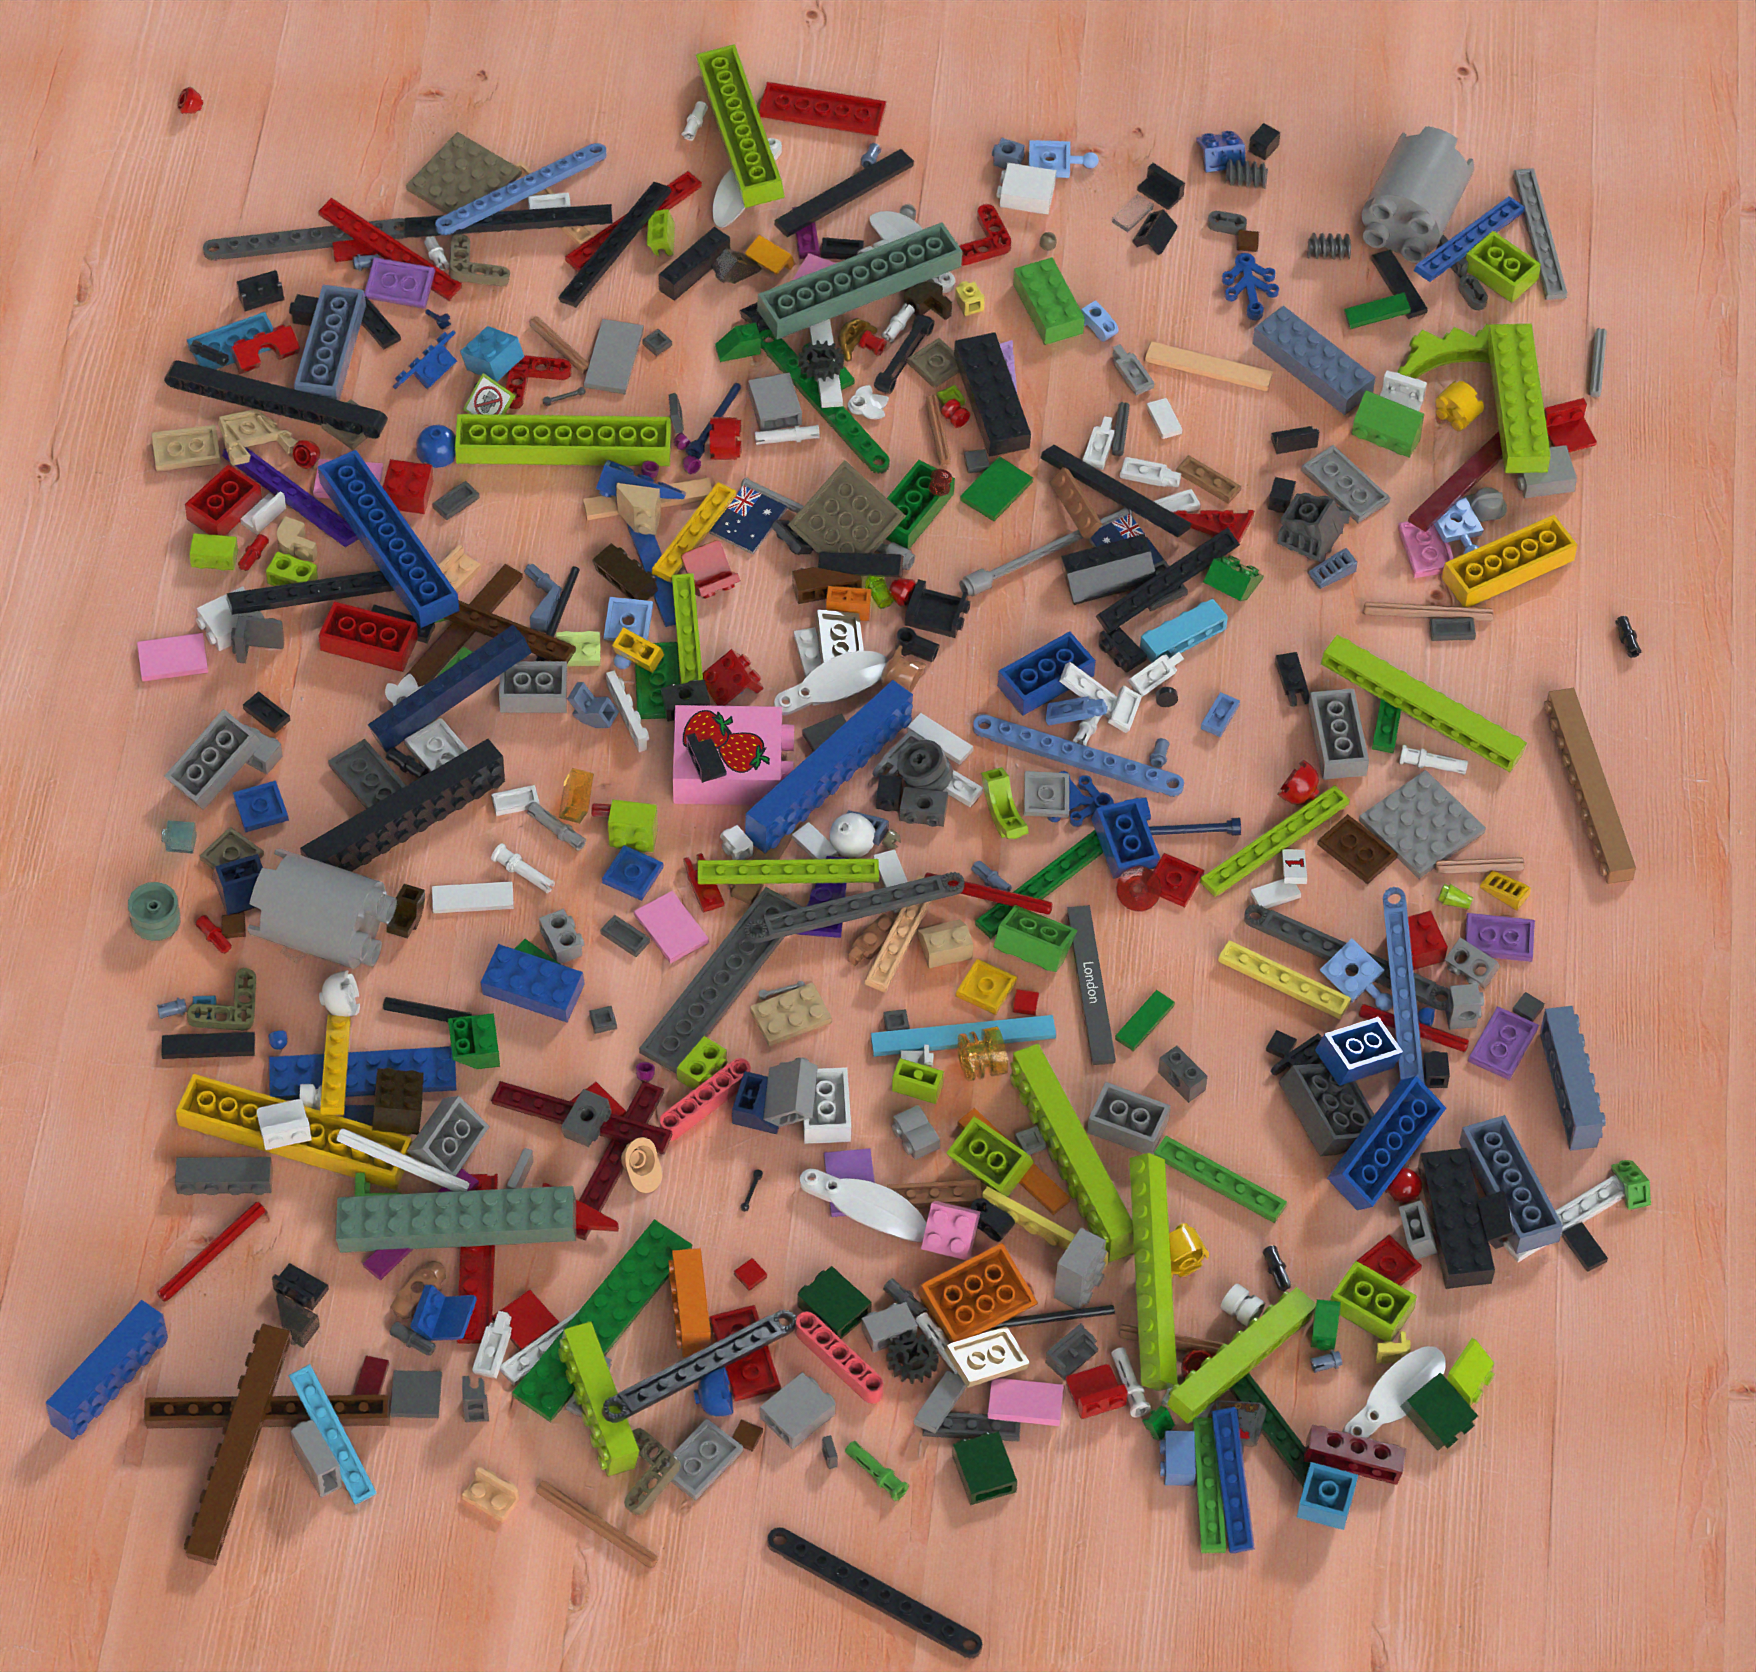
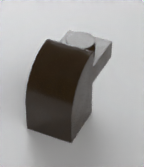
[904,282,952,320]
[386,884,425,939]

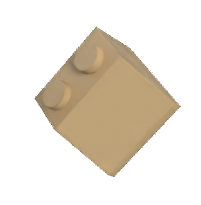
[616,483,661,535]
[916,919,973,968]

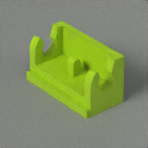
[647,209,675,256]

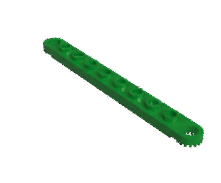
[760,330,890,474]

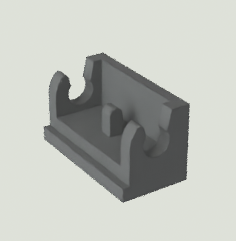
[1045,1323,1098,1380]
[462,1376,489,1422]

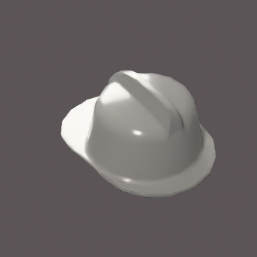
[1463,487,1507,522]

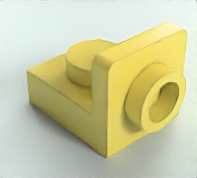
[1376,1331,1411,1363]

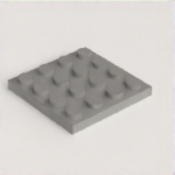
[1359,770,1486,879]

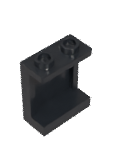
[905,579,971,638]

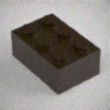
[372,1068,424,1135]

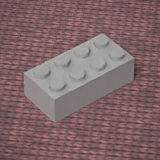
[1308,688,1369,780]
[165,709,262,810]

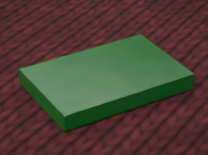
[960,456,1033,521]

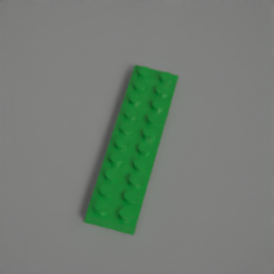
[512,1219,693,1422]

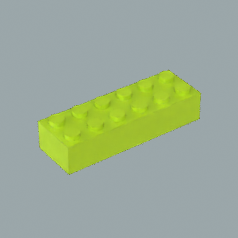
[558,1322,639,1477]

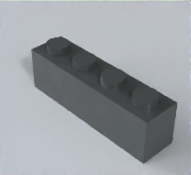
[175,1157,273,1196]

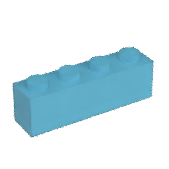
[1140,599,1228,663]

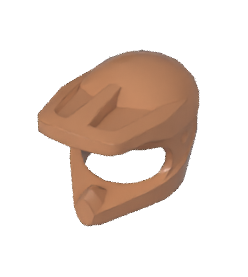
[881,645,926,692]

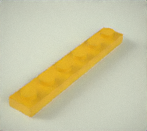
[652,482,736,583]
[320,1015,351,1115]

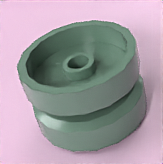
[128,882,181,941]

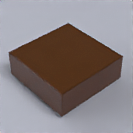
[1237,230,1259,252]
[222,914,246,938]
[732,1419,763,1452]

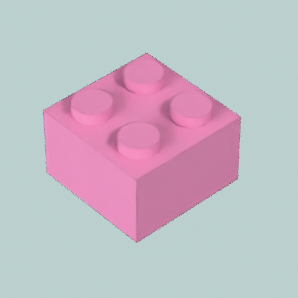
[921,1201,981,1260]

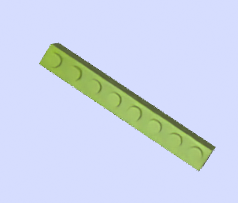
[1167,1287,1316,1424]

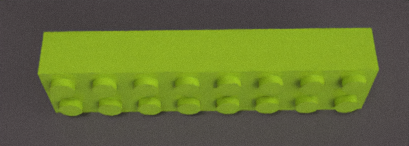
[1487,323,1551,473]

